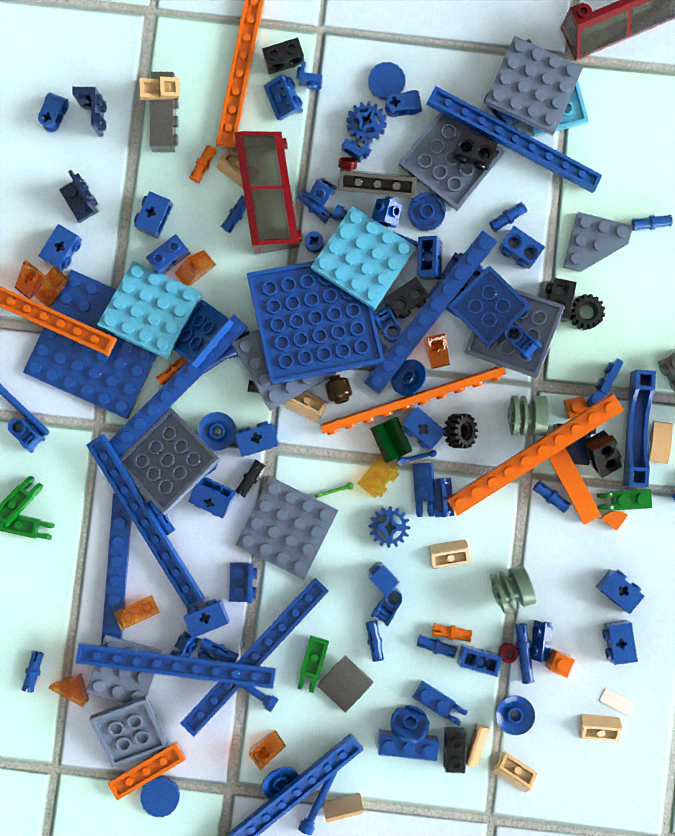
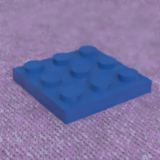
[448,265,531,347]
[173,299,234,368]

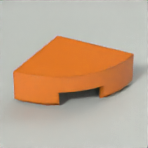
[600,511,628,530]

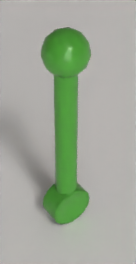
[315,482,354,498]

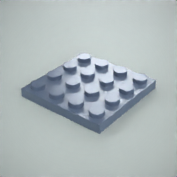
[484,36,583,136]
[398,112,505,211]
[464,288,565,379]
[232,329,336,411]
[119,407,221,515]
[236,476,339,579]

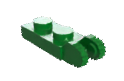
[0,476,44,527]
[597,489,652,511]
[0,515,55,540]
[297,635,329,693]

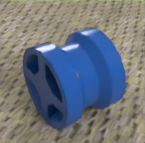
[305,231,324,253]

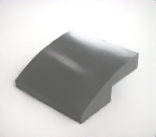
[317,655,374,713]

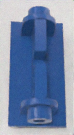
[434,478,455,518]
[530,620,553,663]
[171,632,199,657]

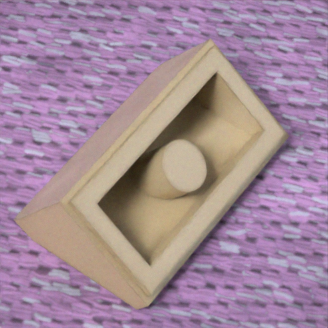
[217,150,259,188]
[284,392,328,423]
[429,539,470,569]
[580,714,623,742]
[466,723,490,767]
[493,752,538,793]
[323,793,364,823]

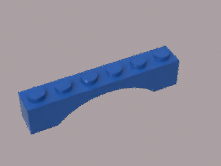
[623,370,656,488]

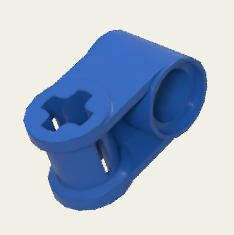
[385,90,422,117]
[38,92,69,132]
[373,304,401,343]
[505,325,542,360]
[8,418,46,453]
[371,588,403,626]

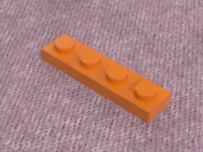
[107,742,186,801]

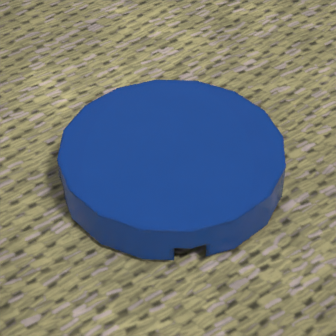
[368,62,405,101]
[408,193,446,231]
[390,705,430,743]
[140,776,180,817]

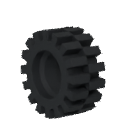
[569,294,605,330]
[443,414,478,448]

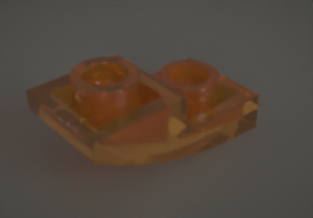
[34,266,69,307]
[114,595,160,631]

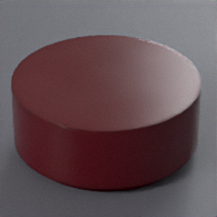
[338,157,357,170]
[498,643,519,663]

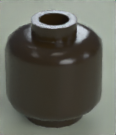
[325,375,352,404]

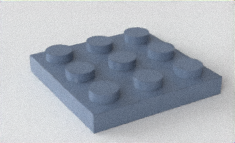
[86,634,162,703]
[90,695,168,767]

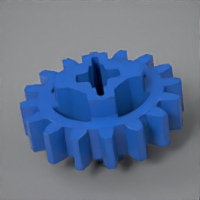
[346,101,387,144]
[368,506,411,548]

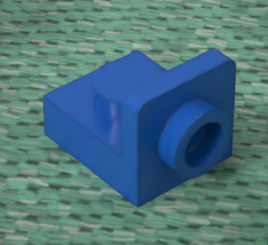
[342,139,372,163]
[308,177,338,206]

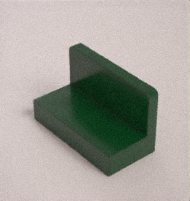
[370,417,412,463]

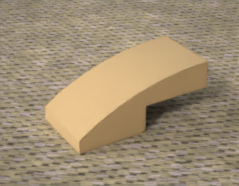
[139,76,180,100]
[648,421,673,464]

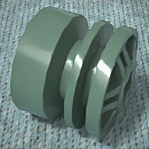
[508,395,549,436]
[490,564,537,614]

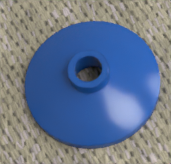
[391,359,426,396]
[198,412,236,450]
[496,695,535,735]
[262,767,299,798]

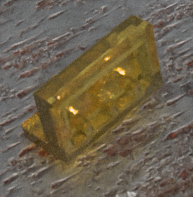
[357,454,399,498]

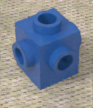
[372,196,402,227]

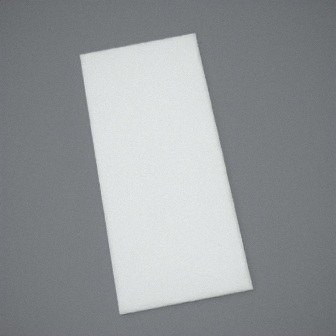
[599,688,636,717]

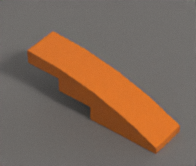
[548,448,601,525]

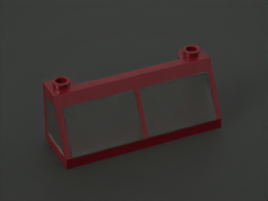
[560,0,675,61]
[234,131,303,254]

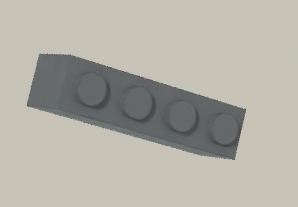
[149,72,180,152]
[338,169,417,197]

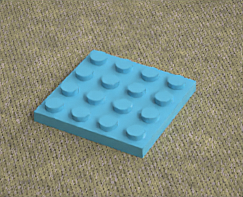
[311,206,416,310]
[97,261,202,360]

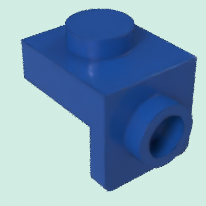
[296,61,323,90]

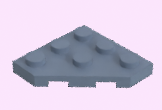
[563,212,633,272]

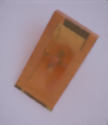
[175,250,216,287]
[14,260,48,299]
[424,333,450,369]
[48,673,89,707]
[249,730,286,770]

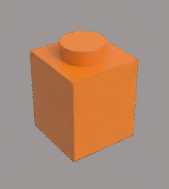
[545,648,575,678]

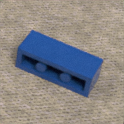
[377,729,439,761]

